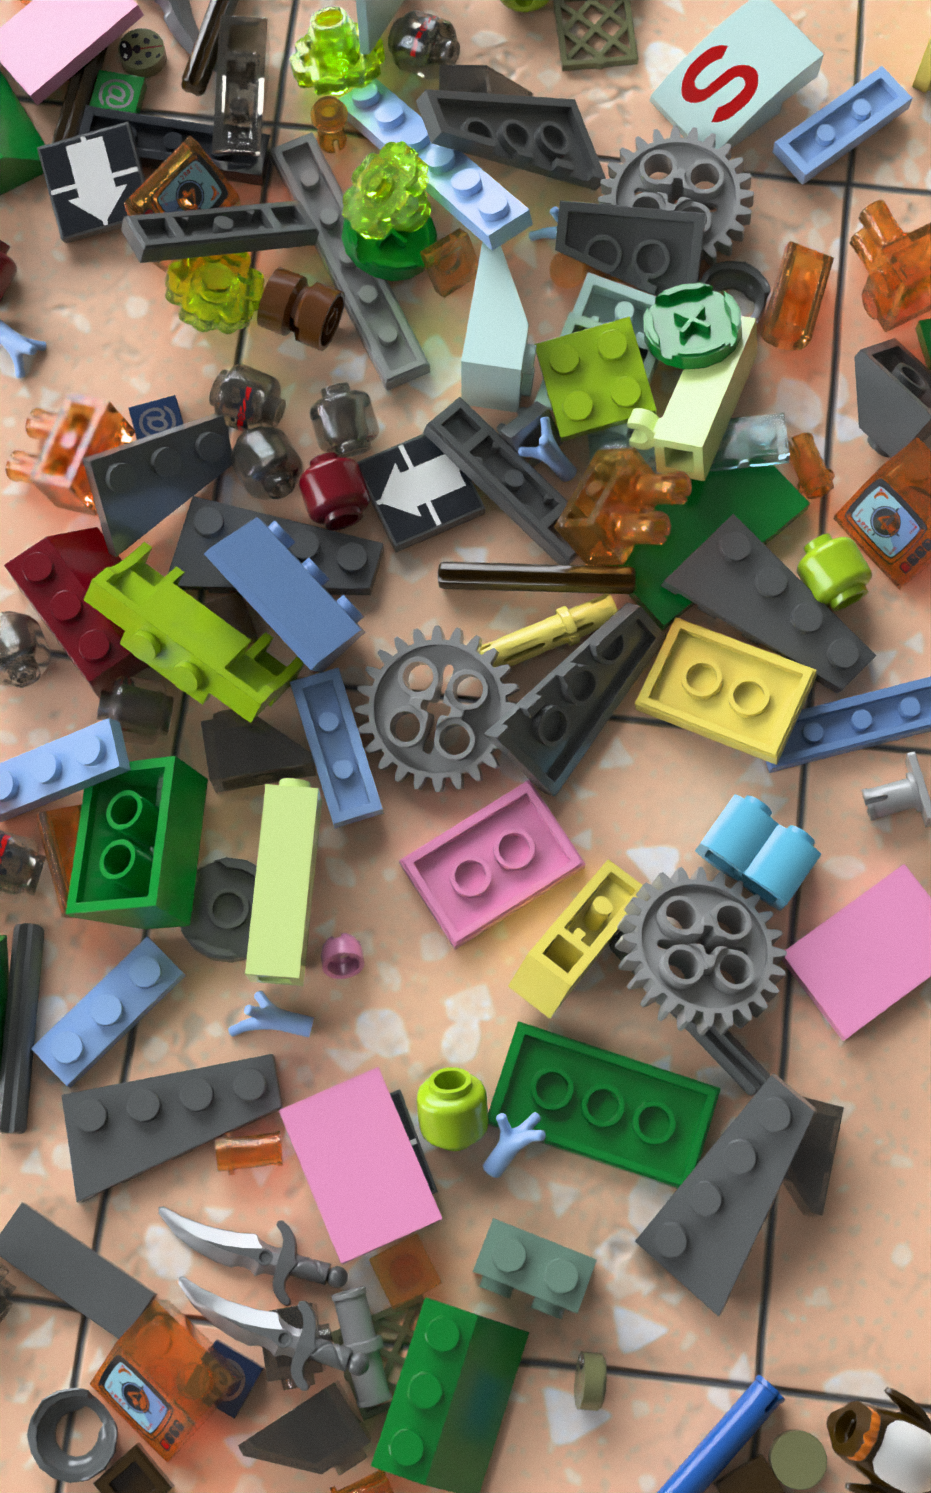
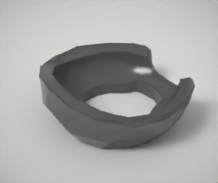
[699,261,771,325]
[27,1388,118,1483]

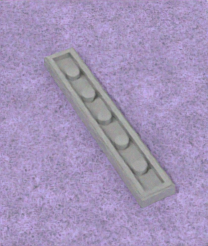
[270,132,430,391]

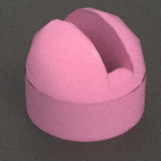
[321,933,364,979]

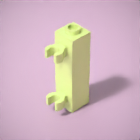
[627,316,758,481]
[245,778,322,986]

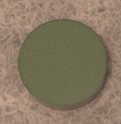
[768,1429,827,1490]

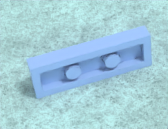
[772,66,913,185]
[290,667,384,829]
[0,718,131,822]
[31,936,186,1088]

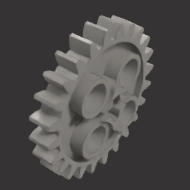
[598,126,754,267]
[355,626,520,792]
[615,867,787,1035]

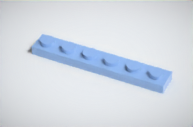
[336,77,533,251]

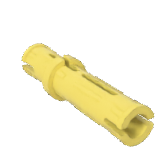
[479,594,618,668]

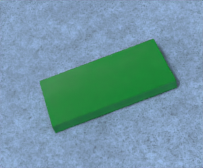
[596,434,810,631]
[488,1021,721,1189]

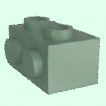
[473,1218,597,1320]

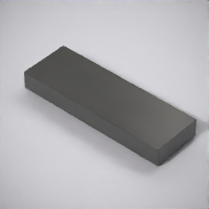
[0,1202,157,1342]

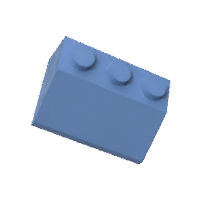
[204,517,365,673]

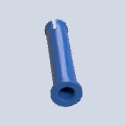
[657,1374,785,1493]

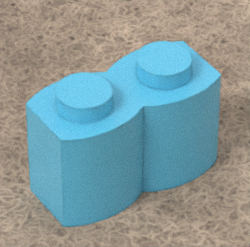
[695,794,821,911]

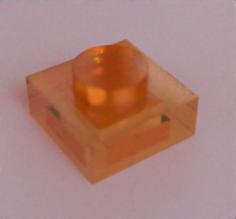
[420,228,479,298]
[369,1233,442,1310]

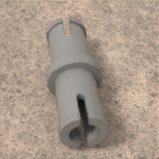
[331,1286,392,1408]

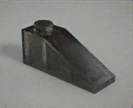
[212,15,270,157]

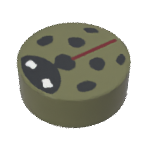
[118,28,167,78]
[574,1351,607,1411]

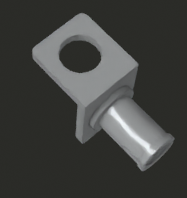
[862,751,931,828]

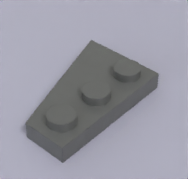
[555,200,706,296]
[82,413,235,557]

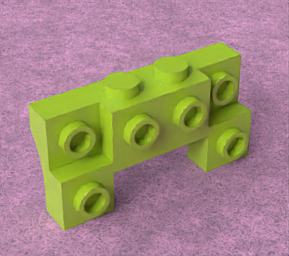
[84,542,304,723]

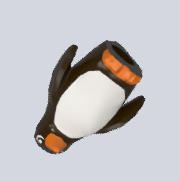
[826,1387,931,1493]

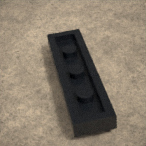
[79,105,272,186]

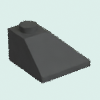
[854,338,931,461]

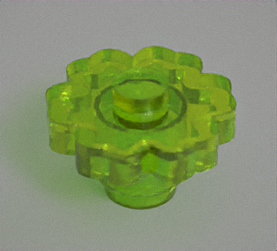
[289,7,386,96]
[342,141,431,240]
[164,252,264,334]

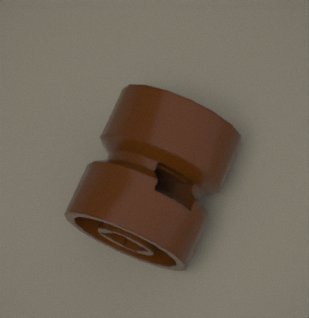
[257,267,345,351]

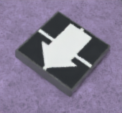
[37,122,154,243]
[357,434,485,553]

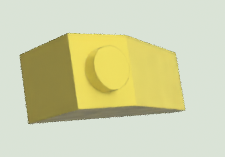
[508,859,643,1019]

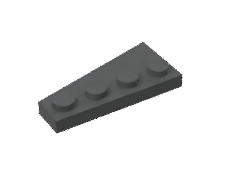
[416,89,606,191]
[168,496,384,595]
[661,514,877,694]
[484,603,666,797]
[61,1054,283,1203]
[635,1073,817,1316]

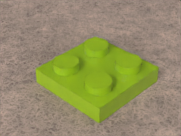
[534,316,657,442]

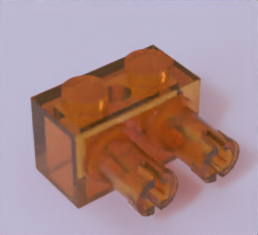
[849,199,931,333]
[5,392,135,516]
[554,447,692,566]

